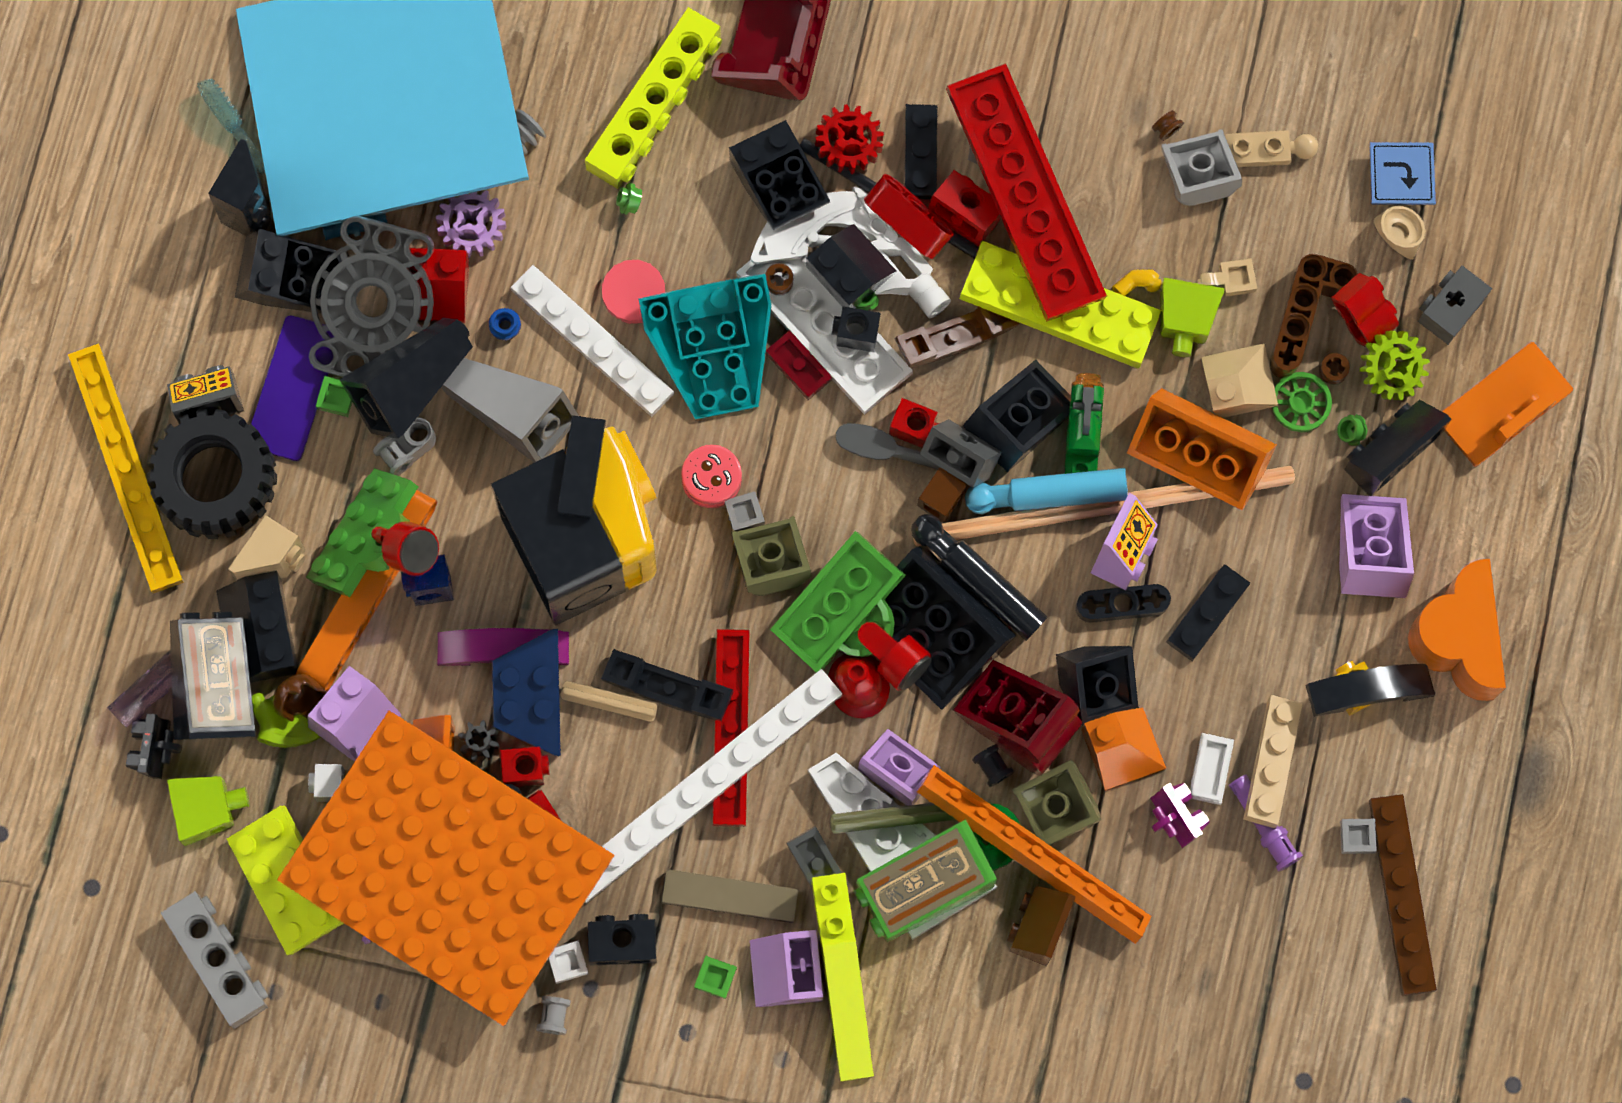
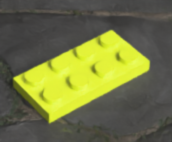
[227,806,344,955]

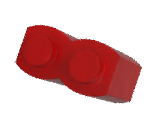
[1331,273,1399,348]

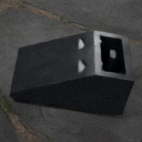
[729,120,830,230]
[235,229,342,314]

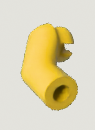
[1112,269,1162,296]

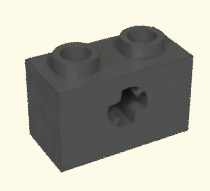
[1418,265,1493,345]
[920,419,1002,487]

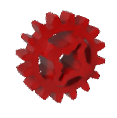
[814,104,884,174]

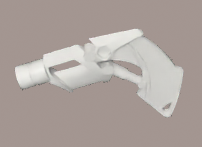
[750,187,951,318]

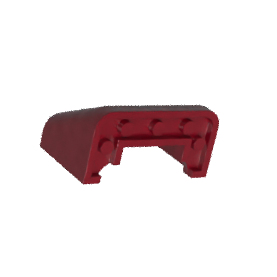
[711,0,831,101]

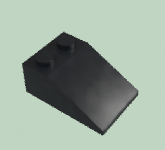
[963,359,1071,472]

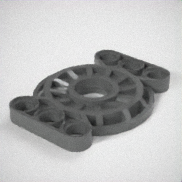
[309,216,434,377]

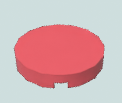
[602,260,665,324]

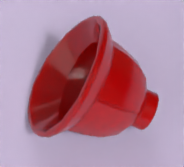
[828,654,890,719]

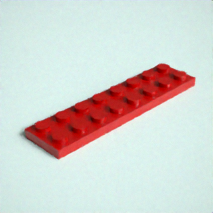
[946,63,1107,322]

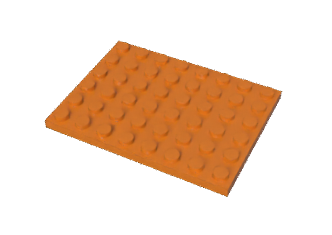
[277,710,615,1027]

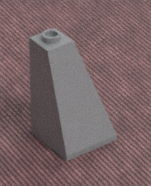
[442,358,579,463]

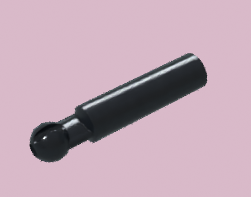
[911,514,1047,641]

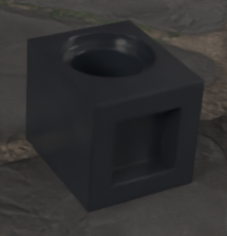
[831,306,881,352]

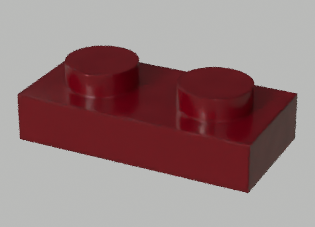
[765,330,832,400]

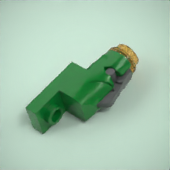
[1064,373,1104,474]

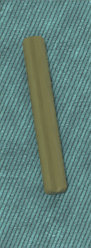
[830,803,955,833]

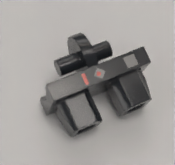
[126,714,182,779]

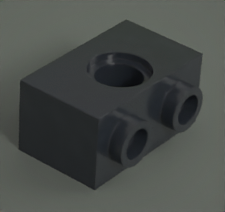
[588,914,657,966]

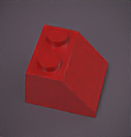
[409,248,469,323]

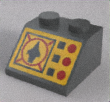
[167,365,244,424]

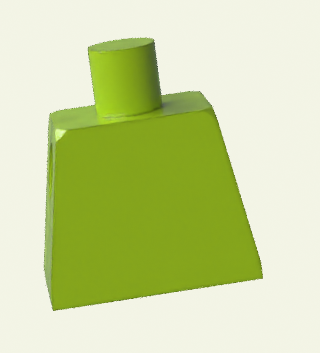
[1160,277,1224,357]
[167,776,250,846]

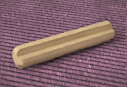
[561,681,657,722]

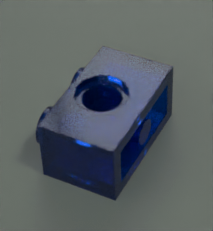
[401,554,454,606]

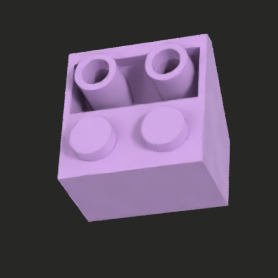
[750,930,823,1007]

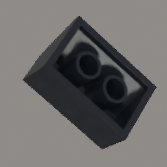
[208,139,271,236]
[1344,399,1452,496]
[216,571,298,683]

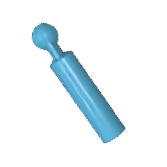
[965,468,1128,514]

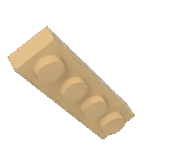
[1243,695,1302,829]

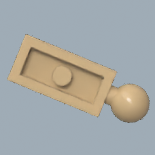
[1225,130,1318,167]

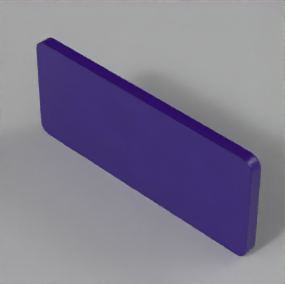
[251,315,334,461]

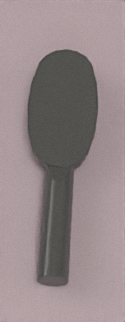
[836,423,940,470]

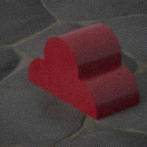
[953,660,1082,776]

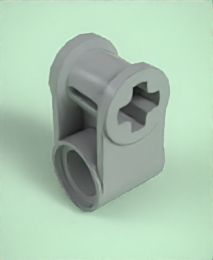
[373,417,436,476]

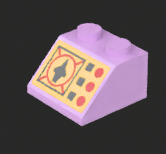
[1091,493,1158,590]

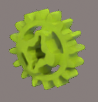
[1359,331,1430,400]

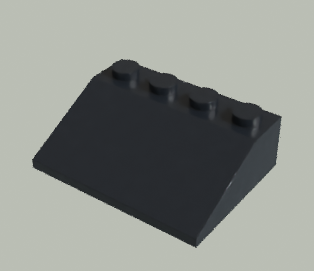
[885,545,1016,710]

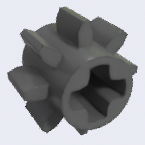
[458,720,499,762]

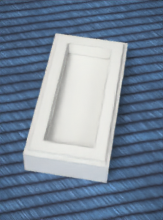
[1190,733,1234,805]

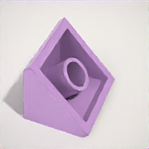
[858,729,941,806]

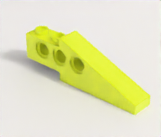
[811,873,874,1082]

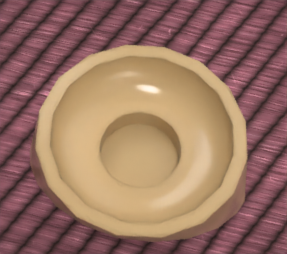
[1373,206,1426,260]

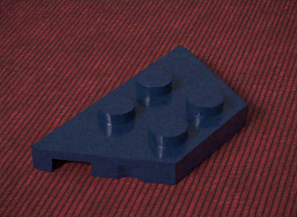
[492,629,561,756]

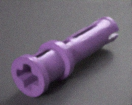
[1229,774,1303,872]

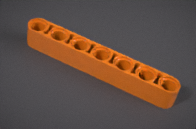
[296,490,438,693]

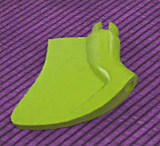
[252,693,322,748]

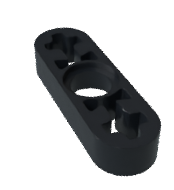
[1075,584,1171,623]

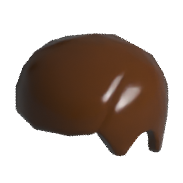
[273,674,326,722]

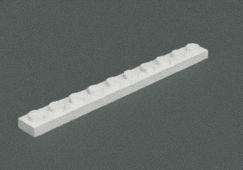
[585,669,842,904]

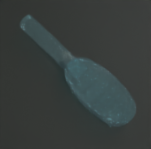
[197,78,265,174]

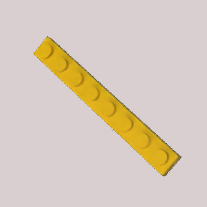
[68,343,184,594]

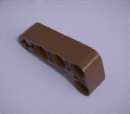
[1269,254,1358,378]

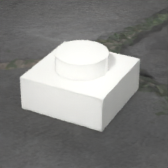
[549,941,588,984]

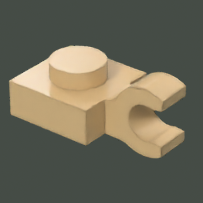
[1197,258,1257,297]

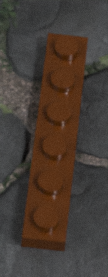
[1369,794,1437,996]

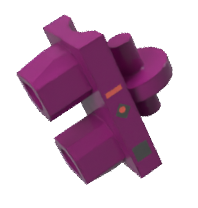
[1150,783,1210,848]

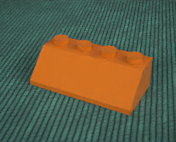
[1127,388,1277,510]

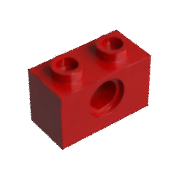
[928,170,1001,247]

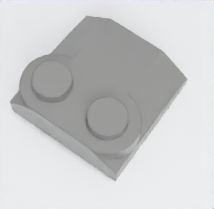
[1161,129,1242,206]

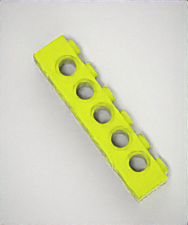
[585,7,722,189]

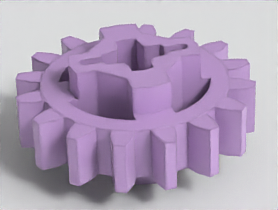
[436,190,506,258]

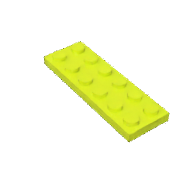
[959,241,1161,369]

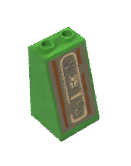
[854,820,997,943]

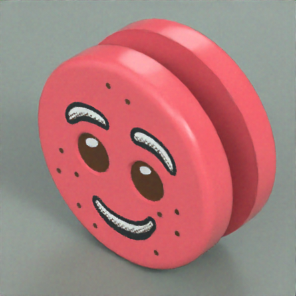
[681,445,742,509]

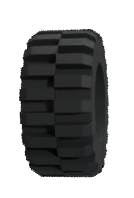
[147,409,277,539]

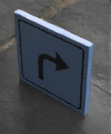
[1369,142,1436,205]

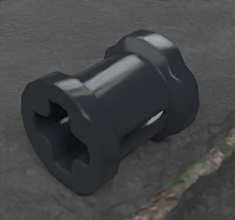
[972,744,1014,787]

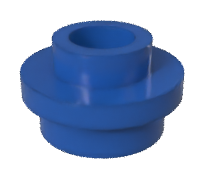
[489,308,521,340]

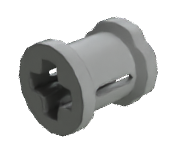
[536,996,570,1035]

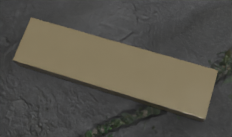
[662,869,798,923]

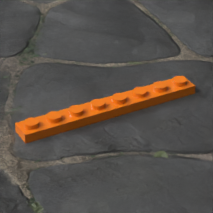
[917,765,1152,944]

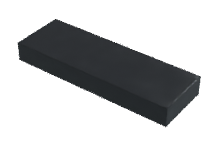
[557,415,606,519]

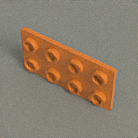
[1442,342,1573,467]

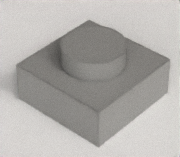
[724,491,765,532]
[1340,819,1376,854]

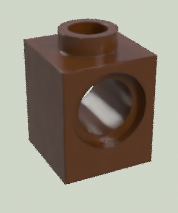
[917,467,967,523]

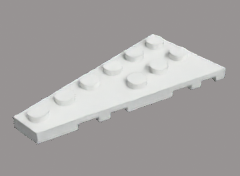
[808,753,997,940]

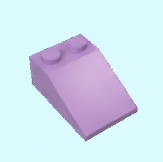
[1339,494,1414,598]

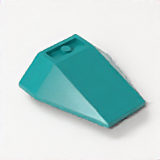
[638,273,772,419]

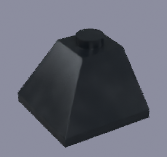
[1056,646,1139,726]

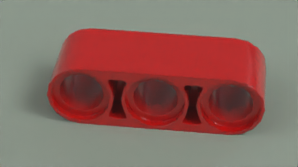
[864,174,954,259]

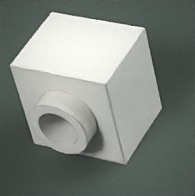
[308,764,345,802]

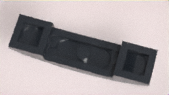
[601,649,734,721]
[1305,664,1435,717]

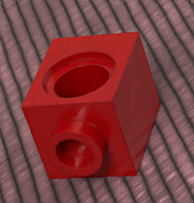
[889,398,940,448]
[500,746,550,787]

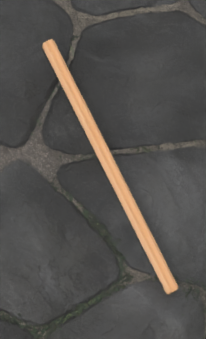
[913,466,1295,546]

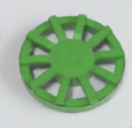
[1271,372,1332,432]

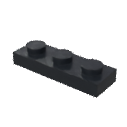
[905,104,938,199]
[1166,564,1250,662]

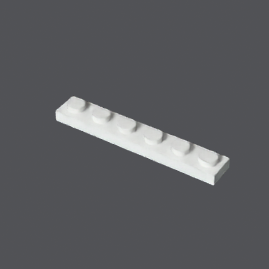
[511,265,674,417]

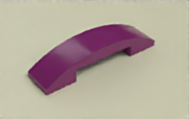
[437,628,569,666]

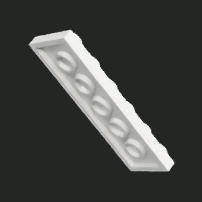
[736,248,913,415]

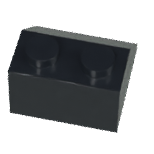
[806,224,897,308]

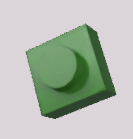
[316,376,352,417]
[694,955,737,1000]

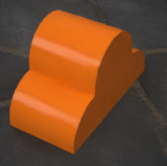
[1408,559,1506,701]

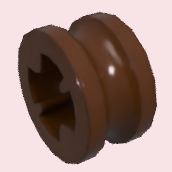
[1152,110,1184,141]
[765,263,793,295]
[1319,353,1350,385]

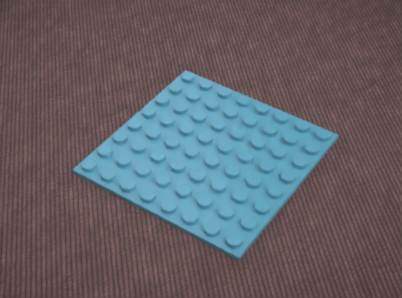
[236,0,529,236]

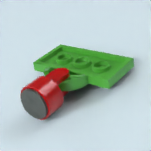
[306,468,439,597]
[770,531,931,691]

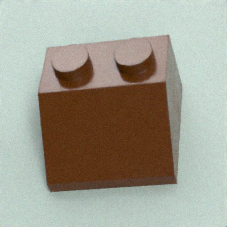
[1007,886,1076,966]

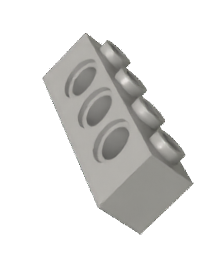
[161,891,269,1029]

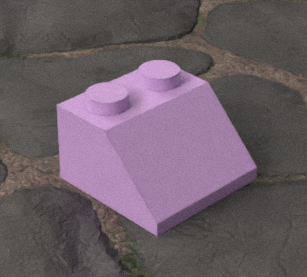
[308,666,401,762]

